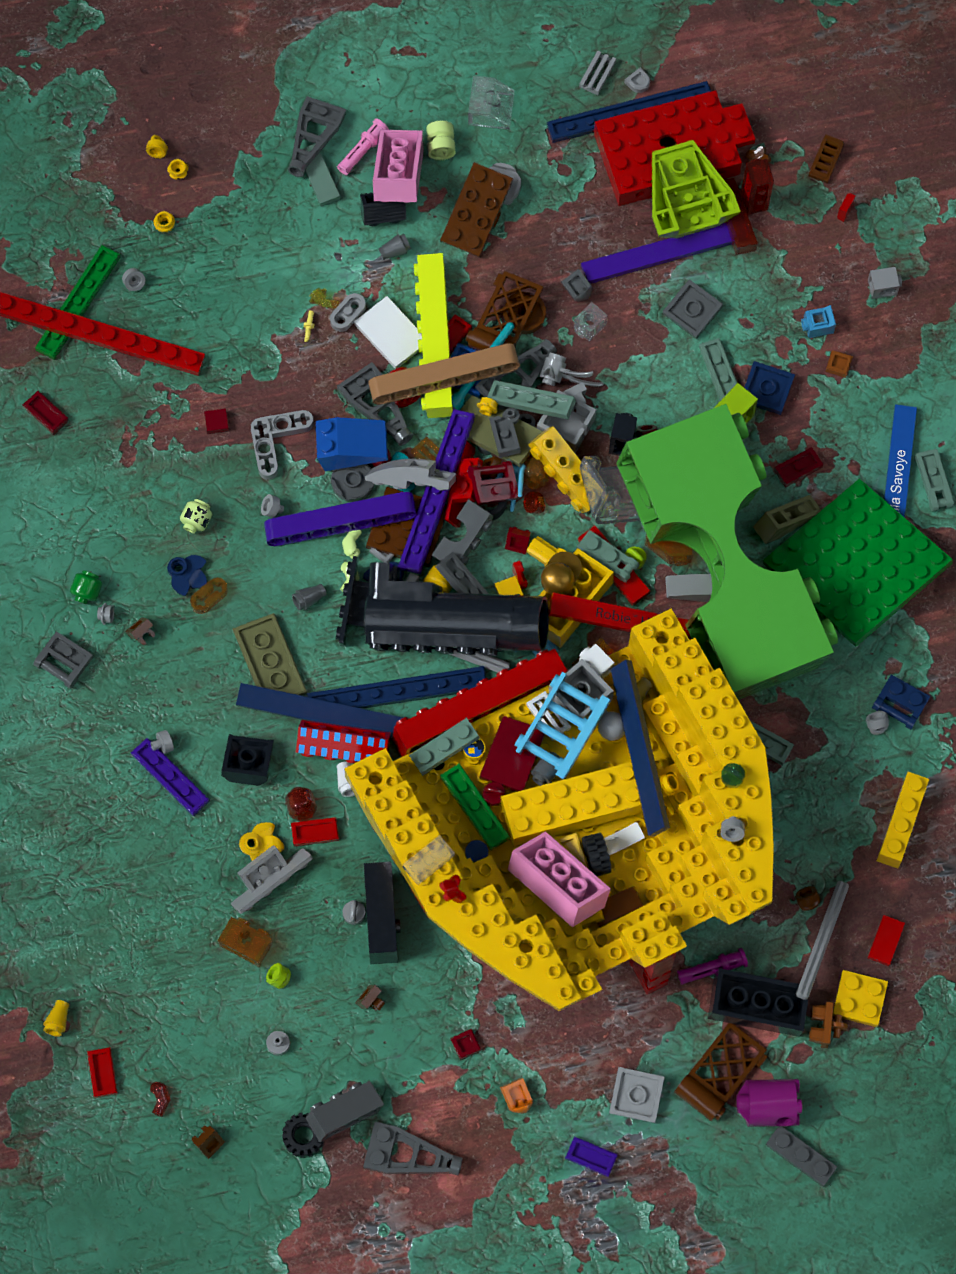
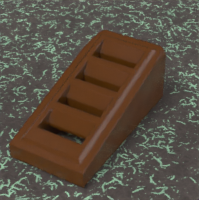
[808,135,844,184]

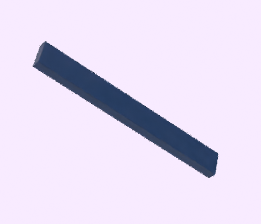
[547,81,711,143]
[611,659,670,837]
[307,666,486,709]
[236,683,403,739]

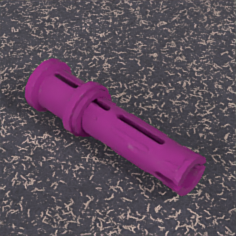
[677,947,748,985]

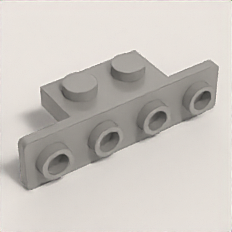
[231,845,313,914]

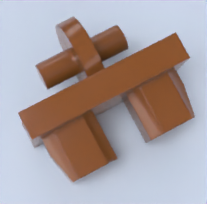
[809,1002,848,1049]

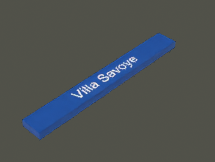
[884,404,917,518]

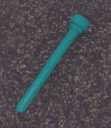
[452,322,515,410]

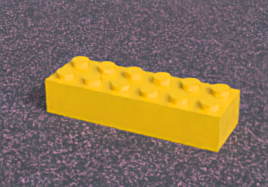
[501,762,643,847]

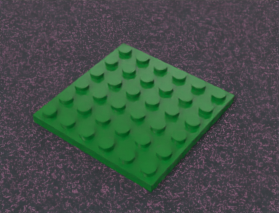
[763,479,953,647]

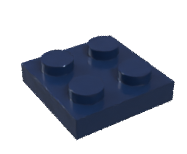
[744,361,795,415]

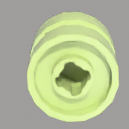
[426,121,456,160]

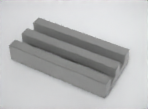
[579,50,616,95]

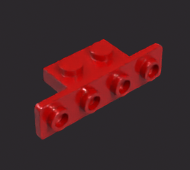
[445,442,483,528]

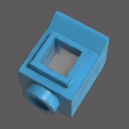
[801,305,836,338]

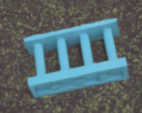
[515,672,611,780]

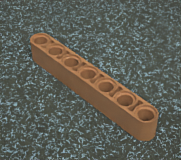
[368,344,520,405]

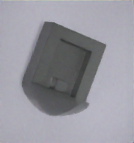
[561,269,592,302]

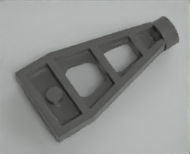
[288,96,346,177]
[475,339,557,411]
[337,362,413,446]
[363,1122,463,1176]

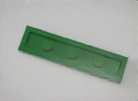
[440,763,510,851]

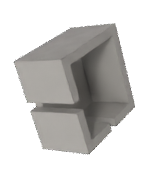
[537,390,596,453]

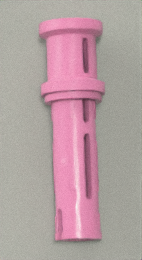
[337,118,389,175]

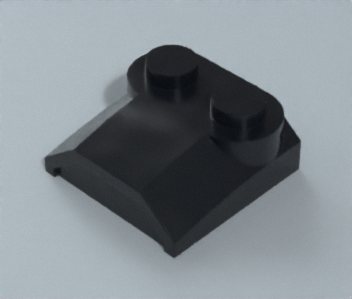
[221,734,274,786]

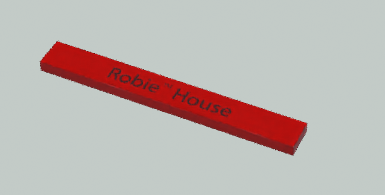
[549,592,691,640]

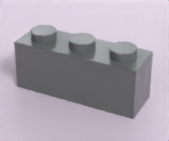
[306,1081,384,1142]

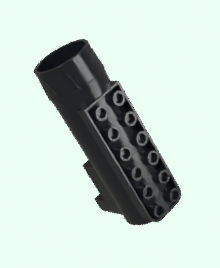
[364,562,549,656]

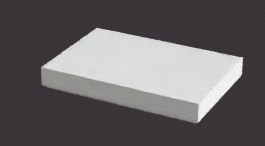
[354,296,422,369]

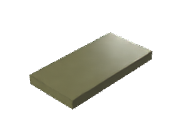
[460,395,543,467]
[233,613,307,696]

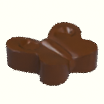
[746,146,771,173]

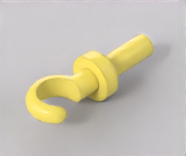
[304,310,314,342]

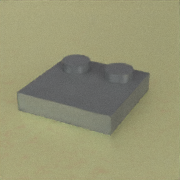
[662,279,723,339]

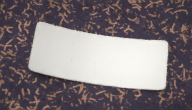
[604,822,645,855]

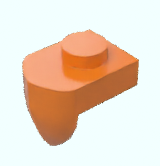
[500,1078,533,1114]

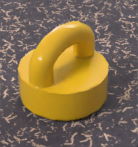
[146,135,168,158]

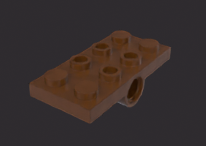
[440,162,514,258]

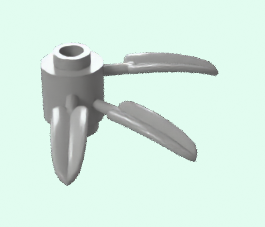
[539,353,604,386]

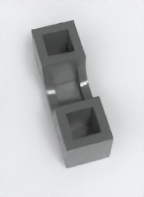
[432,499,494,566]

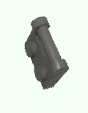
[33,631,94,689]

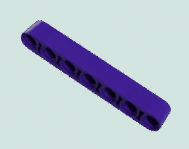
[264,492,416,547]

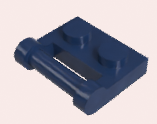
[872,675,931,730]

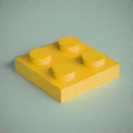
[832,970,888,1027]

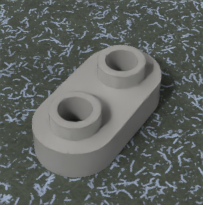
[330,293,366,332]

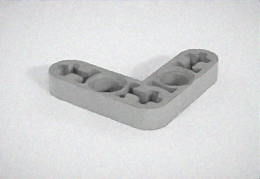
[251,410,314,480]

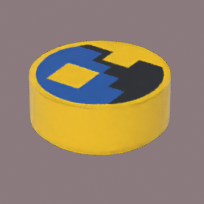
[463,738,486,761]

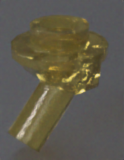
[309,288,339,309]

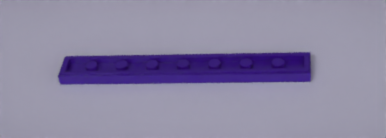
[581,218,750,284]
[398,409,475,574]

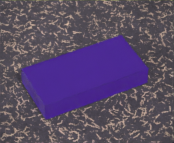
[565,1136,618,1178]

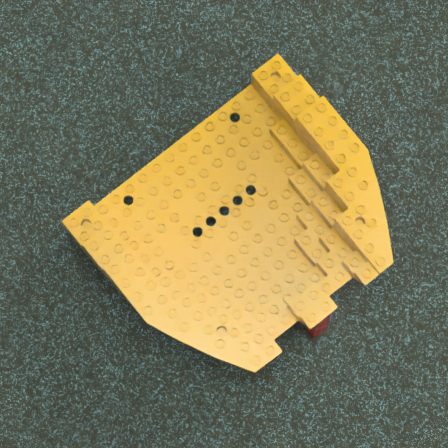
[344,608,774,1011]

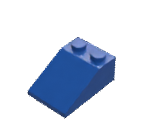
[316,417,388,471]

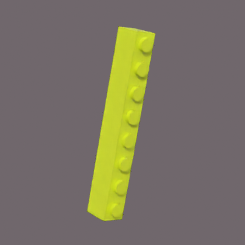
[414,253,453,418]

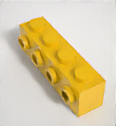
[528,426,607,513]

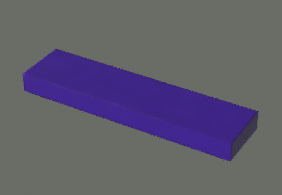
[131,738,210,817]

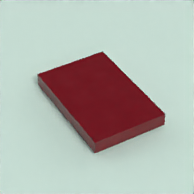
[479,715,546,792]

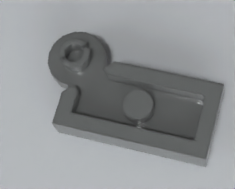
[489,408,521,458]

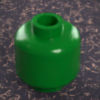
[70,570,102,605]

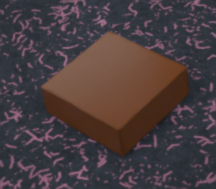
[825,350,853,378]

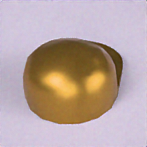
[541,552,582,594]

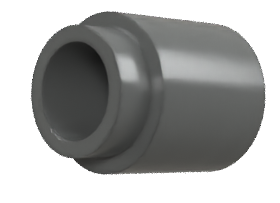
[531,751,561,786]

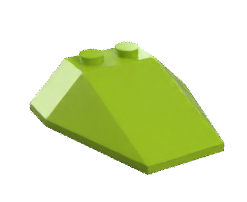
[652,140,740,238]

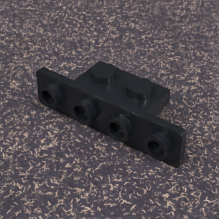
[336,556,369,647]

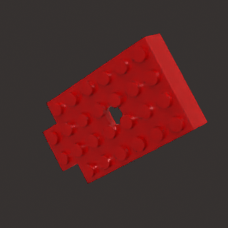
[594,90,755,206]

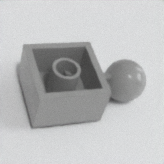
[549,659,625,741]

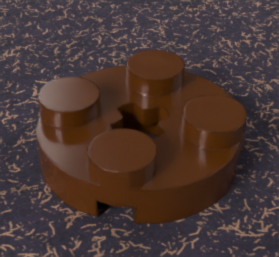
[503,292,546,334]

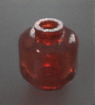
[285,787,317,822]

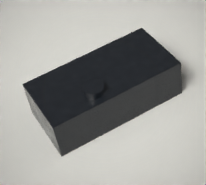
[364,861,401,964]
[708,968,809,1037]

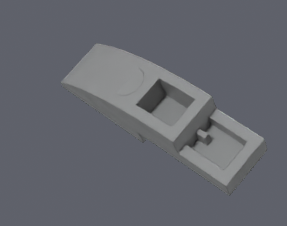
[365,459,456,490]

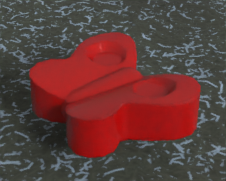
[439,875,467,903]

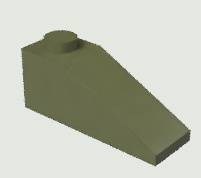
[753,495,821,544]

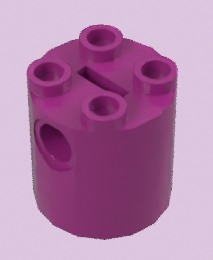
[737,1079,802,1127]

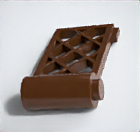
[466,271,544,351]
[674,1023,768,1122]

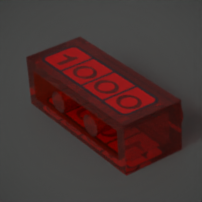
[741,158,774,215]

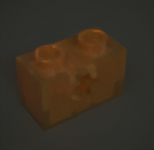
[218,917,273,967]

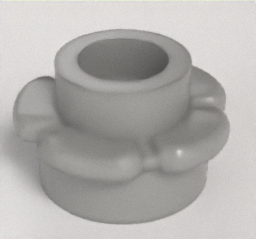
[97,603,114,625]

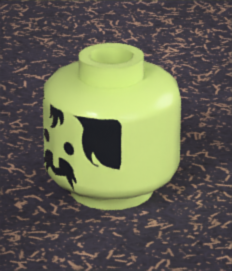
[180,499,212,534]

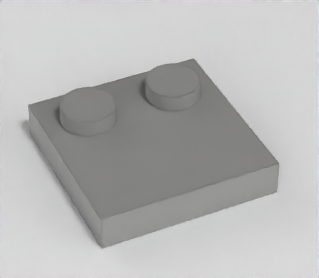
[609,1067,664,1123]

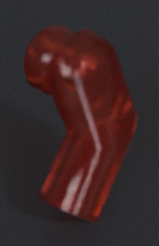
[150,1082,171,1118]

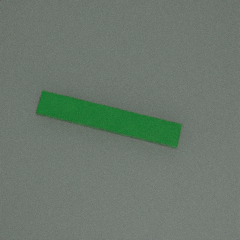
[35,245,121,360]

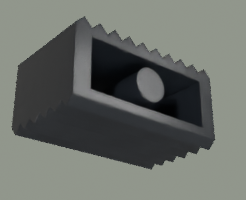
[360,192,406,226]

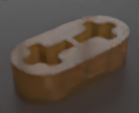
[190,577,228,614]

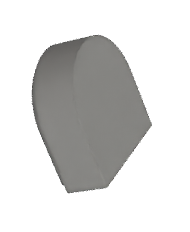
[624,67,650,93]

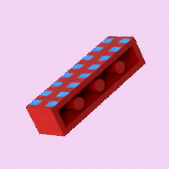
[296,720,391,763]

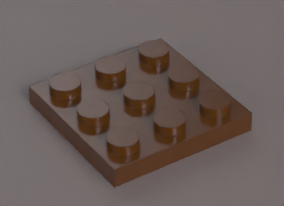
[366,487,447,567]

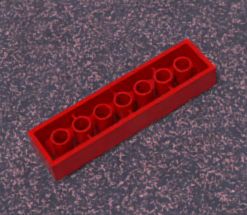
[392,648,568,757]

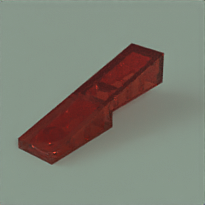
[725,178,758,255]

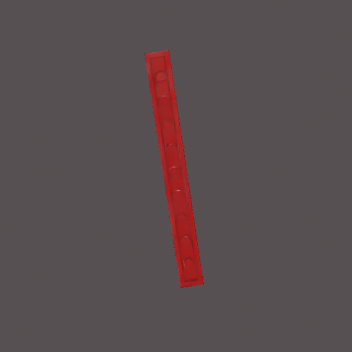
[0,292,205,376]

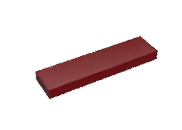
[578,526,650,606]

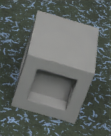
[868,267,902,299]

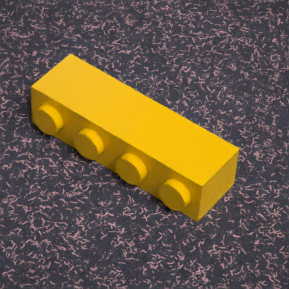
[876,772,929,869]

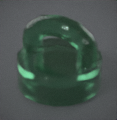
[721,763,745,788]

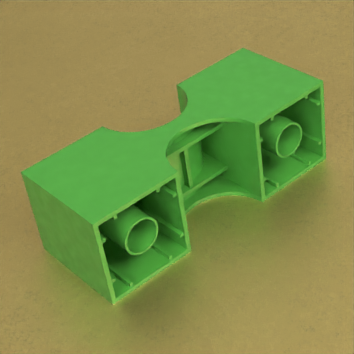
[616,404,838,700]

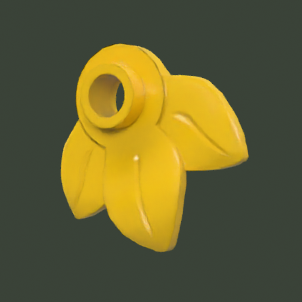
[239,822,285,861]

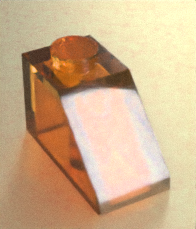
[645,535,693,566]

